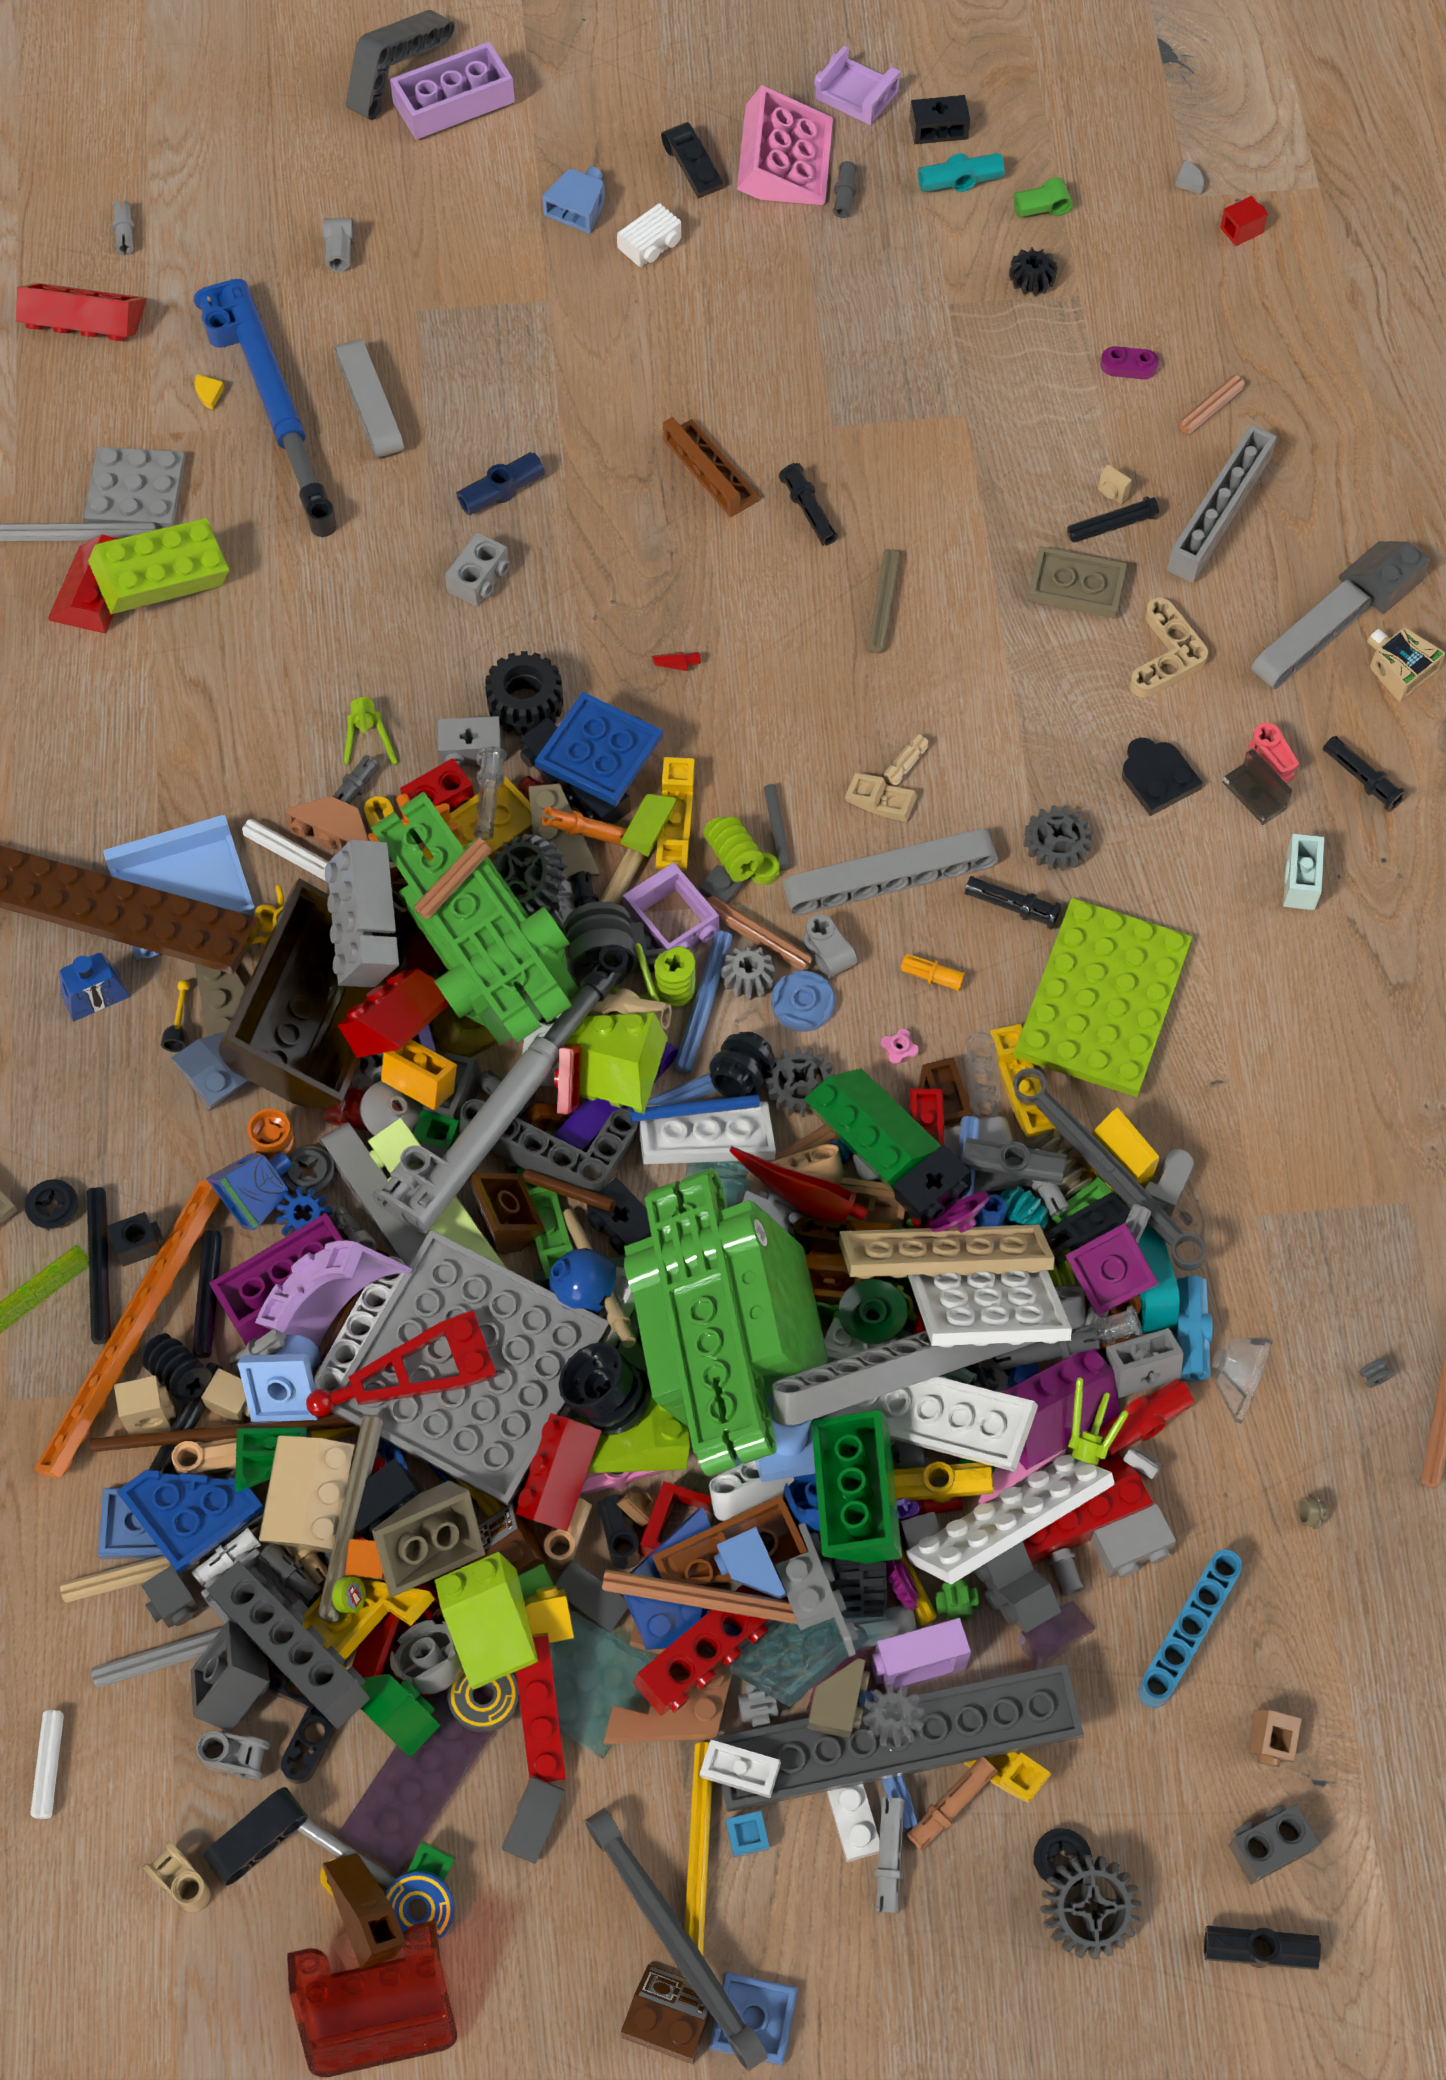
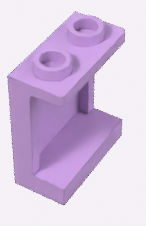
[814,46,900,125]

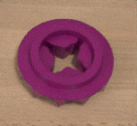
[885,1559,920,1610]

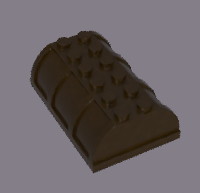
[219,878,412,1108]

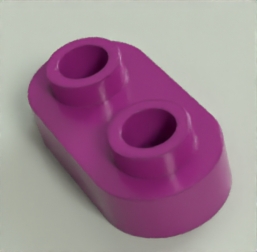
[1100,346,1159,379]

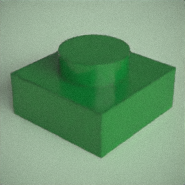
[407,1840,456,1880]

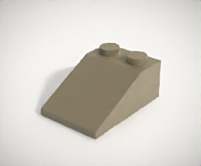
[372,1481,485,1597]

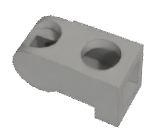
[1145,1149,1194,1217]

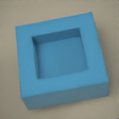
[726,1811,769,1858]

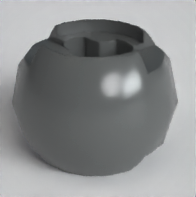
[891,1441,929,1469]

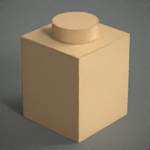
[201,1368,250,1424]

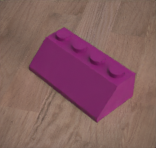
[209,1213,344,1346]
[1001,1349,1120,1470]

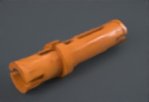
[542,806,628,848]

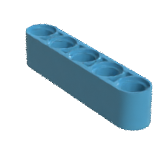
[1138,1549,1242,1708]

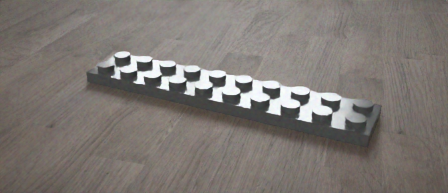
[713,1663,1084,1812]

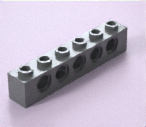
[207,1560,371,1730]

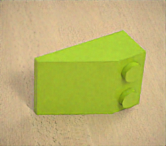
[578,1395,690,1473]
[435,1552,538,1690]

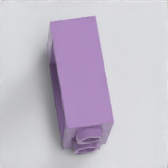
[623,862,719,952]
[870,1618,971,1694]

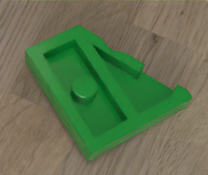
[235,1427,307,1491]

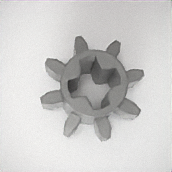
[738,1682,778,1729]

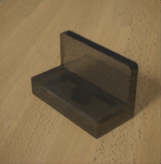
[1223,749,1292,825]

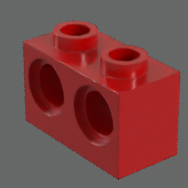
[400,758,474,813]

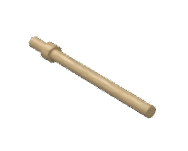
[562,1209,636,1348]

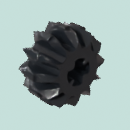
[1009,247,1058,297]

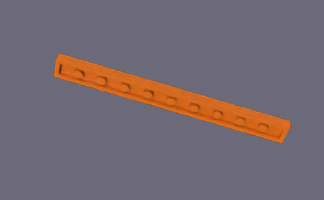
[34,1180,221,1479]

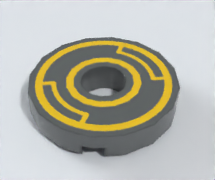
[447,1668,519,1732]

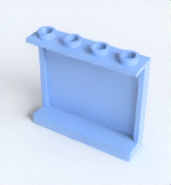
[103,814,255,960]

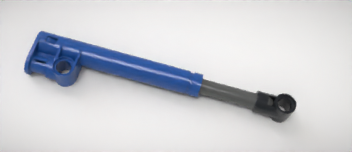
[193,279,336,537]

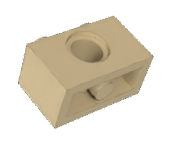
[114,1376,176,1435]

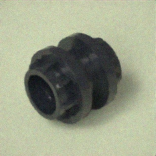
[709,1032,775,1098]

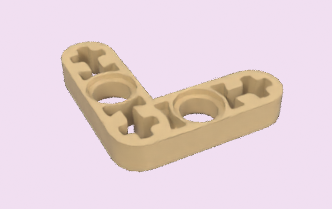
[1129,597,1208,698]

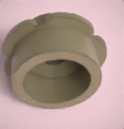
[1297,1494,1327,1529]

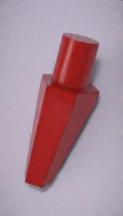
[651,651,701,671]

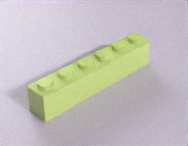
[368,1118,508,1269]

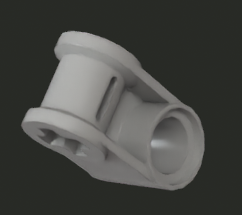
[804,914,857,979]
[196,1731,270,1781]

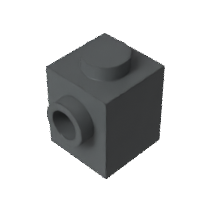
[141,1565,199,1628]

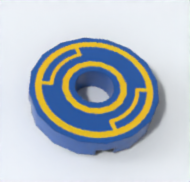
[385,1870,456,1948]

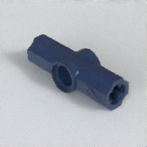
[456,452,545,515]

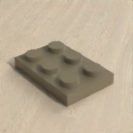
[1027,546,1127,618]

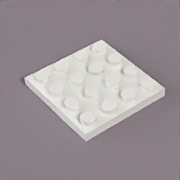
[908,1270,1072,1347]

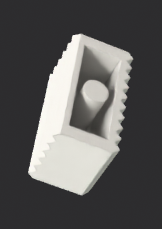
[617,203,681,268]

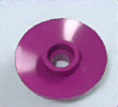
[928,1192,989,1233]

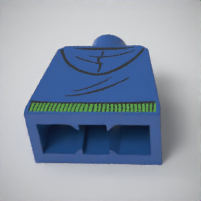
[206,1152,292,1231]

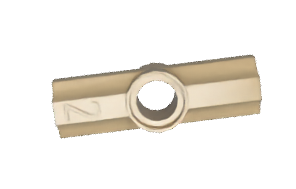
[573,989,672,1031]

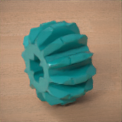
[999,1186,1049,1231]

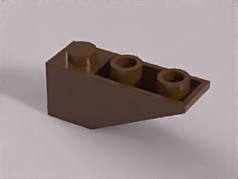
[322,1853,406,1969]

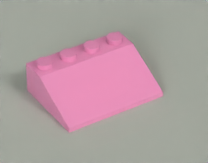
[737,85,833,205]

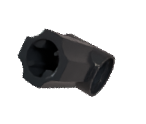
[597,1494,641,1570]

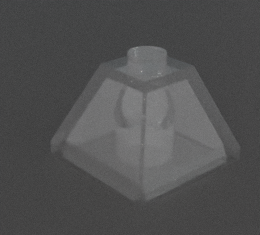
[1211,1338,1273,1424]

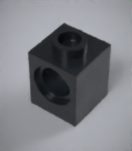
[107,1212,163,1267]

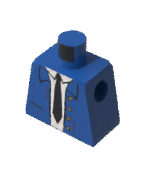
[59,953,130,1022]

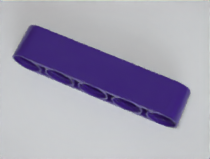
[554,1041,678,1152]

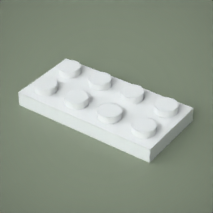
[638,1101,776,1164]

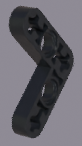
[264,1654,336,1784]

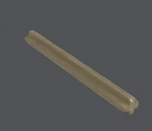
[317,1415,383,1622]

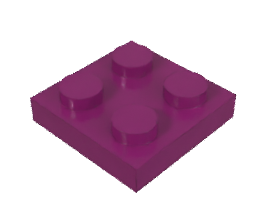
[1065,1223,1159,1316]

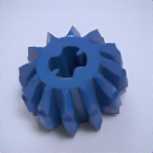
[276,1187,333,1236]

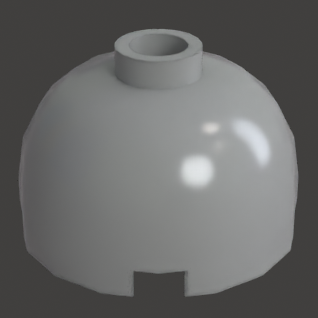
[390,1620,463,1694]

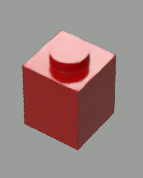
[1220,195,1268,246]

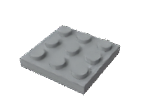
[83,447,186,529]

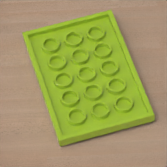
[1013,898,1193,1098]

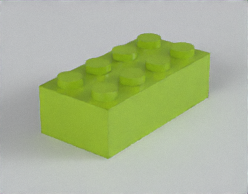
[88,518,229,614]

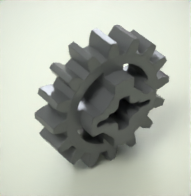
[1024,805,1093,871]
[765,1047,835,1117]

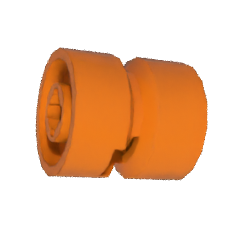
[247,1108,296,1161]

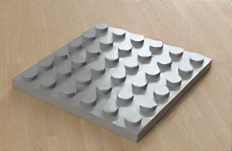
[331,1230,610,1506]

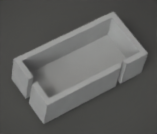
[325,840,399,987]

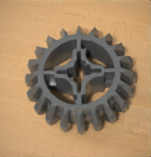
[492,834,569,916]
[1040,1854,1141,1959]

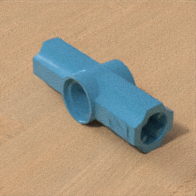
[1174,1276,1213,1382]

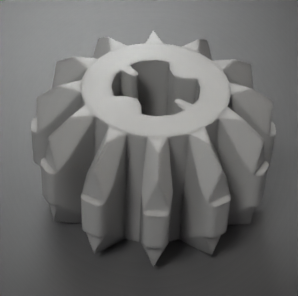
[721,944,776,1001]

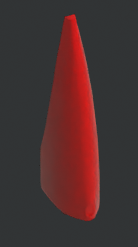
[729,1146,869,1221]

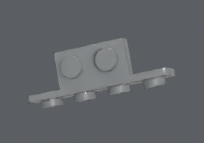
[775,1523,858,1657]

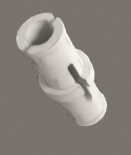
[191,1527,261,1589]

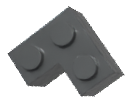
[974,1541,1062,1633]

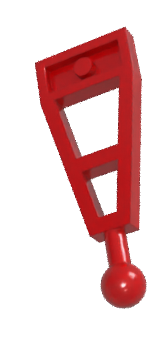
[306,1310,497,1417]

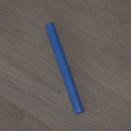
[629,1094,760,1122]

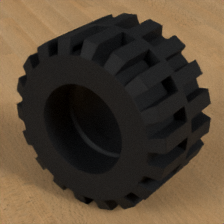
[485,651,563,736]
[831,1558,887,1619]

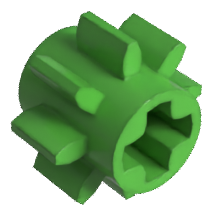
[935,1580,980,1621]

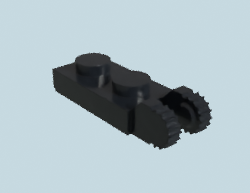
[1044,1192,1131,1263]

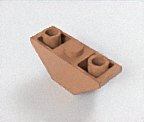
[285,796,368,851]

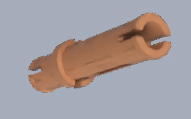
[906,1757,999,1852]

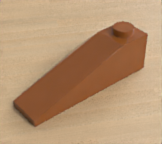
[652,1495,808,1585]

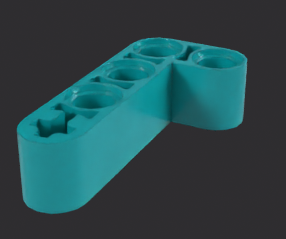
[1127,1205,1180,1334]

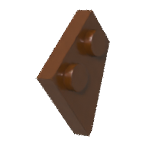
[918,1057,973,1126]

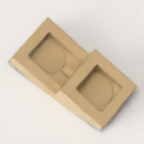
[845,773,917,822]

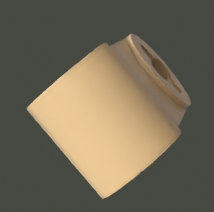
[142,1841,211,1912]

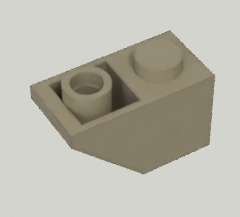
[807,1659,870,1738]

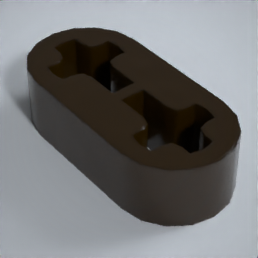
[793,1217,856,1254]

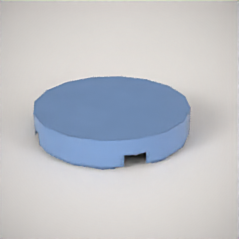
[771,970,835,1032]

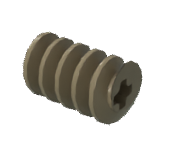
[1026,1129,1093,1202]

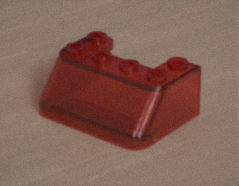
[287,1920,457,2077]

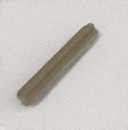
[868,549,899,653]

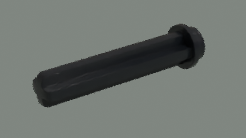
[1067,496,1159,542]

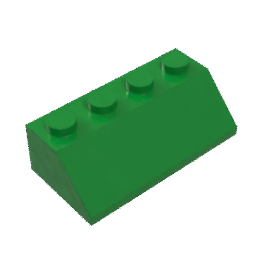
[804,1068,941,1193]
[811,1409,902,1564]

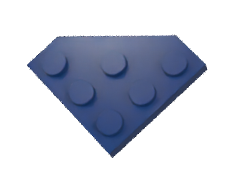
[116,1470,265,1574]

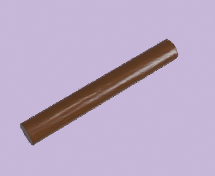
[522,1169,616,1212]

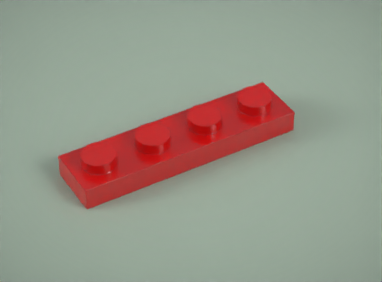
[516,1633,566,1782]

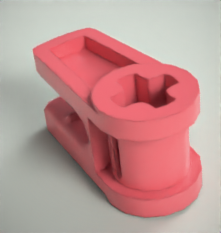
[1249,722,1299,786]

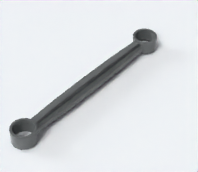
[1013,1068,1206,1271]
[584,1808,768,2072]

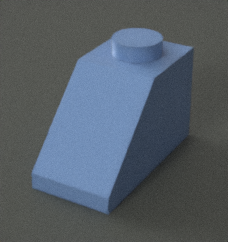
[714,1527,787,1599]

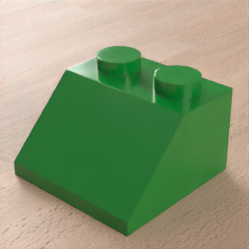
[360,1674,440,1757]

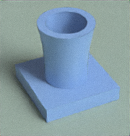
[238,1334,321,1422]
[755,1392,818,1482]

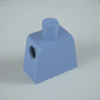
[542,166,605,234]

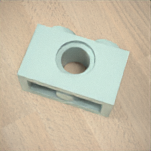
[1283,834,1324,910]

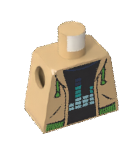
[1367,629,1445,702]

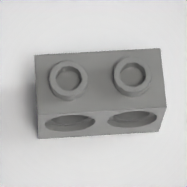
[445,532,510,607]

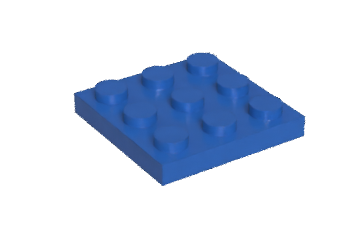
[535,692,663,806]

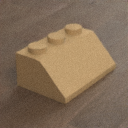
[259,1436,354,1553]

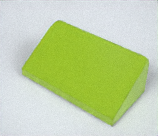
[620,794,677,856]

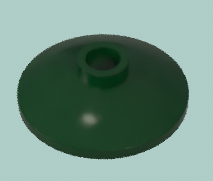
[838,1279,908,1344]

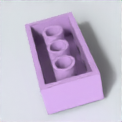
[390,42,515,140]

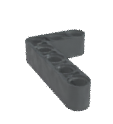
[346,10,455,120]
[459,1099,638,1193]

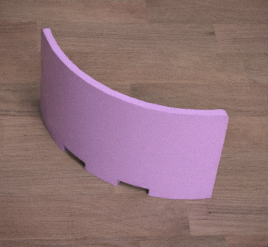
[255,1240,412,1348]

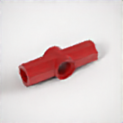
[1098,1379,1195,1459]

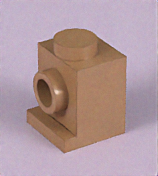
[1249,1710,1302,1767]

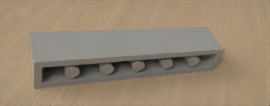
[1167,425,1277,583]

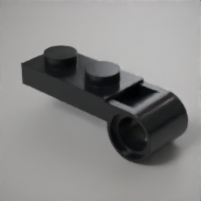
[661,122,724,199]

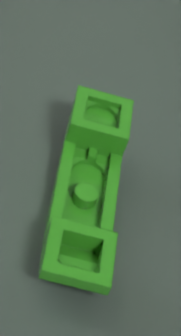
[516,1168,573,1283]

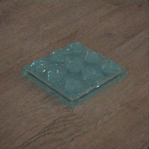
[518,1609,652,1759]
[727,1617,869,1707]

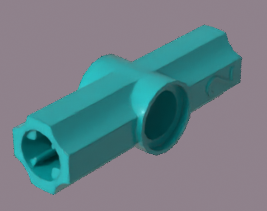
[917,153,1005,192]

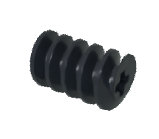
[141,1333,212,1402]

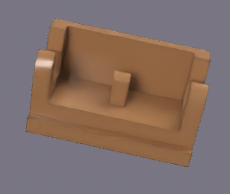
[841,1177,905,1229]

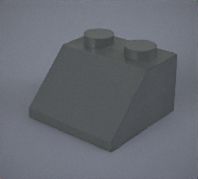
[1339,541,1430,614]
[190,1620,271,1732]

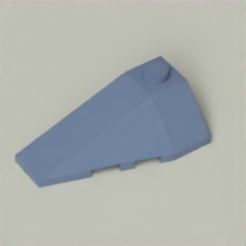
[171,1032,251,1111]

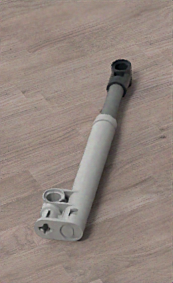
[372,944,628,1233]

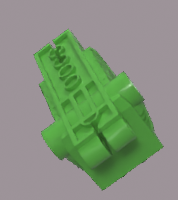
[370,792,579,1046]

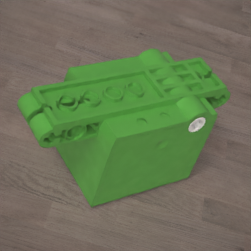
[624,1168,829,1476]

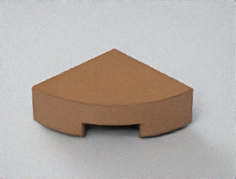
[617,1492,657,1527]

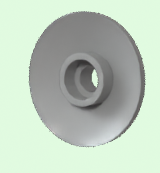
[360,1081,424,1136]

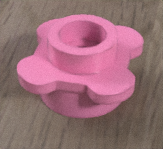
[881,1029,918,1064]

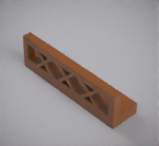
[663,417,759,518]

